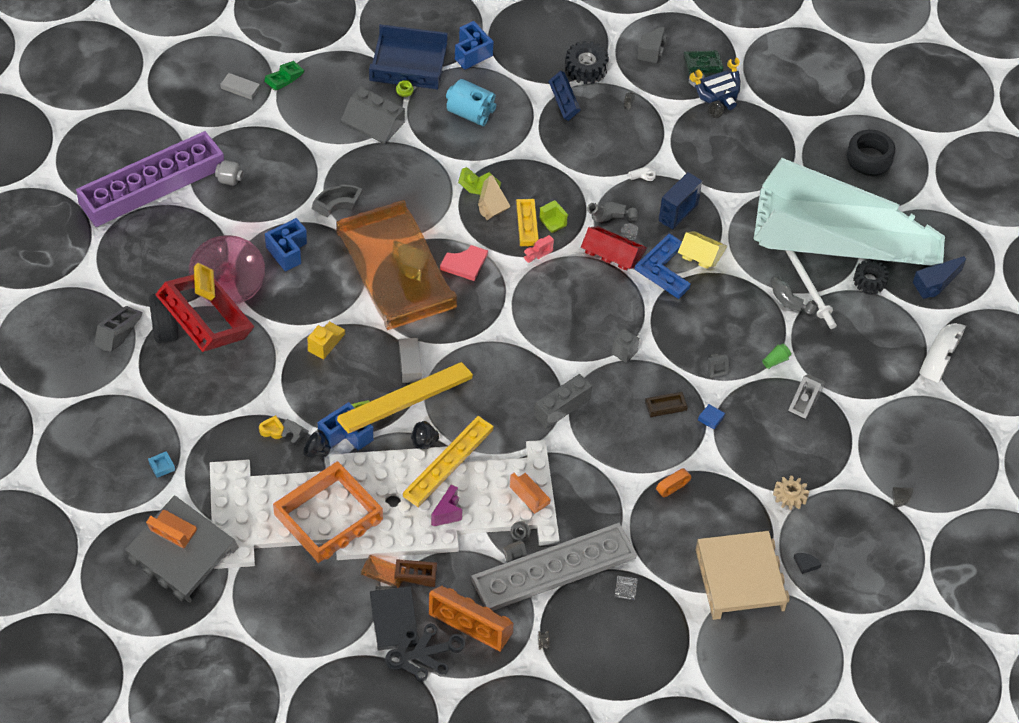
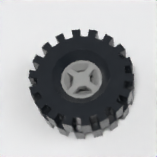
[565,41,609,84]

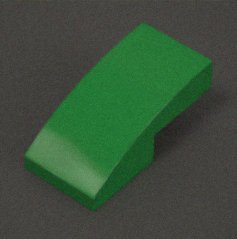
[264,61,304,91]

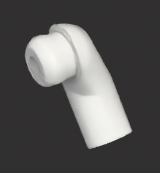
[629,167,656,181]

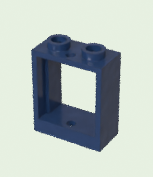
[659,172,702,230]

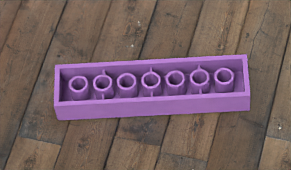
[76,131,224,227]

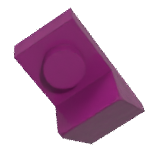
[431,484,463,526]

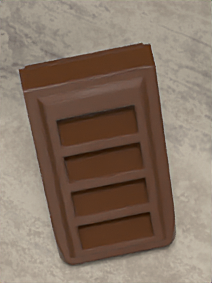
[394,559,437,587]

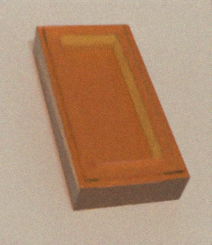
[361,555,406,588]

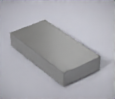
[220,73,260,100]

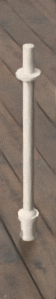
[785,250,837,329]

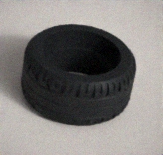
[847,129,895,175]
[149,293,179,343]

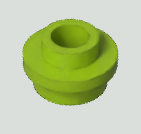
[396,81,413,97]

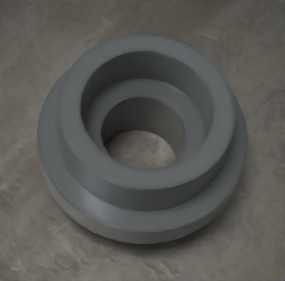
[511,521,531,541]

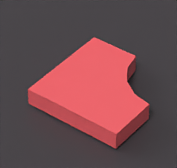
[440,245,488,281]

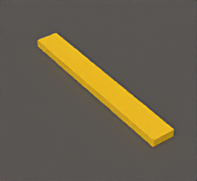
[337,362,473,434]

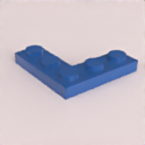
[635,234,691,299]

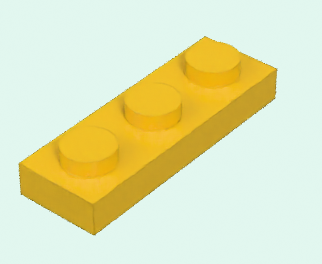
[516,199,538,246]

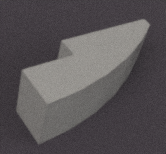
[398,338,422,383]

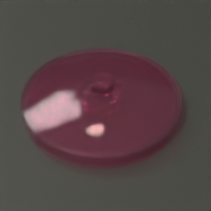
[189,235,265,304]

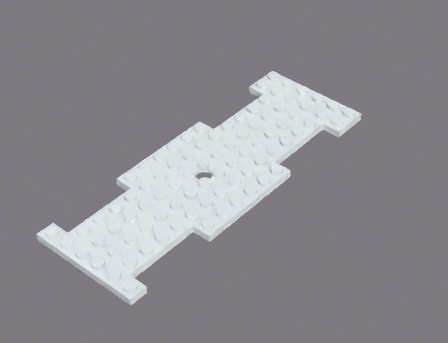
[210,440,560,569]

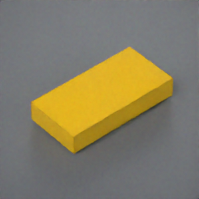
[194,263,215,301]

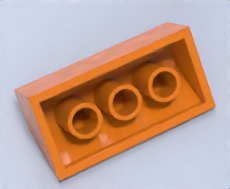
[429,586,514,652]

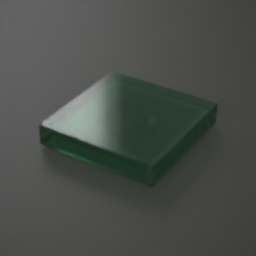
[683,50,724,74]

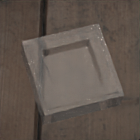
[614,576,638,600]

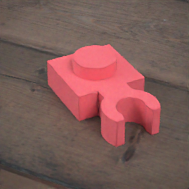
[524,235,554,263]

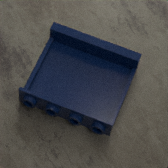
[369,24,448,90]

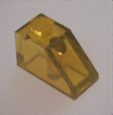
[392,240,429,280]

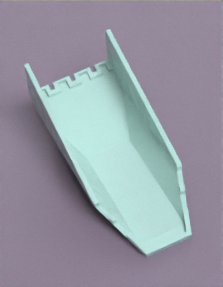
[754,158,945,266]

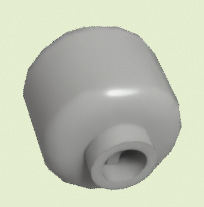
[215,160,243,186]

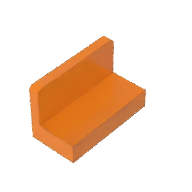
[510,473,551,514]
[146,510,197,549]

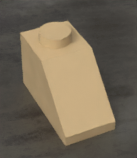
[478,175,510,220]

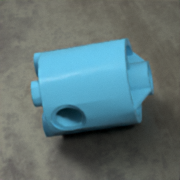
[446,79,497,126]

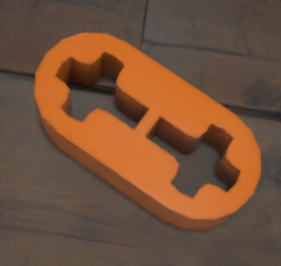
[656,468,691,497]

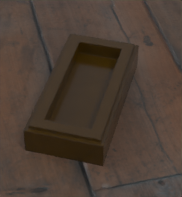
[645,392,688,417]

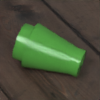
[762,343,791,369]

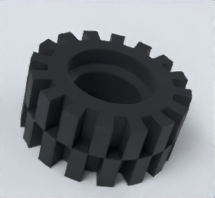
[853,259,889,295]

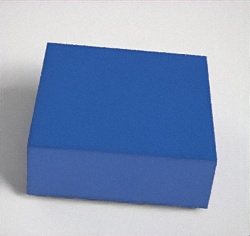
[698,404,725,430]

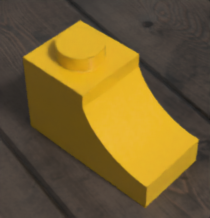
[307,321,345,360]

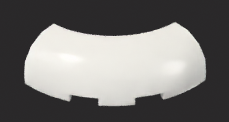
[919,323,966,383]

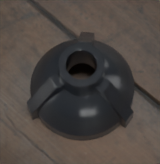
[411,421,439,449]
[303,429,331,458]

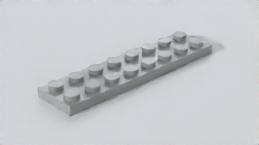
[471,522,637,611]

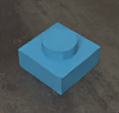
[148,451,175,478]

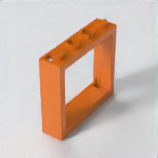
[273,461,383,563]

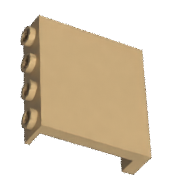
[696,531,789,620]

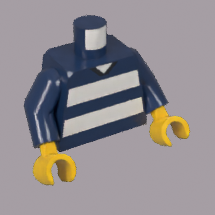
[689,58,741,110]

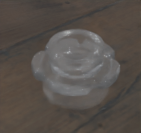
[621,223,639,240]

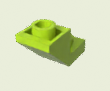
[458,167,501,195]

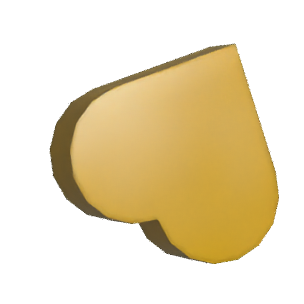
[259,415,284,439]

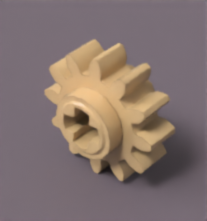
[773,476,809,510]

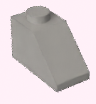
[788,374,826,419]

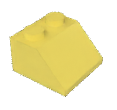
[678,231,727,269]

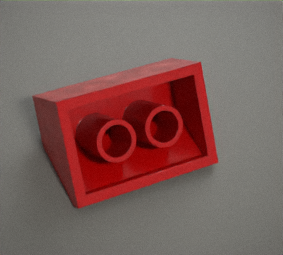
[580,226,647,271]

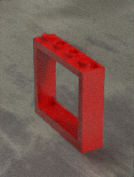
[155,274,254,352]

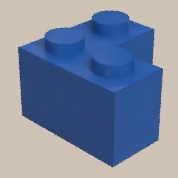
[455,21,494,70]
[265,218,307,272]
[318,402,374,451]

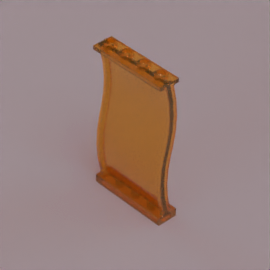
[336,200,457,330]

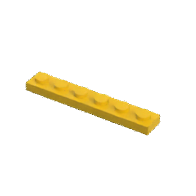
[403,416,493,507]

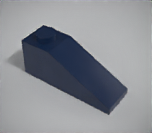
[913,256,966,299]

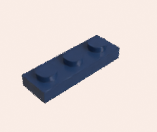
[548,70,581,121]

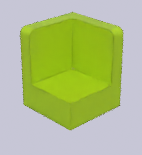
[539,200,568,233]

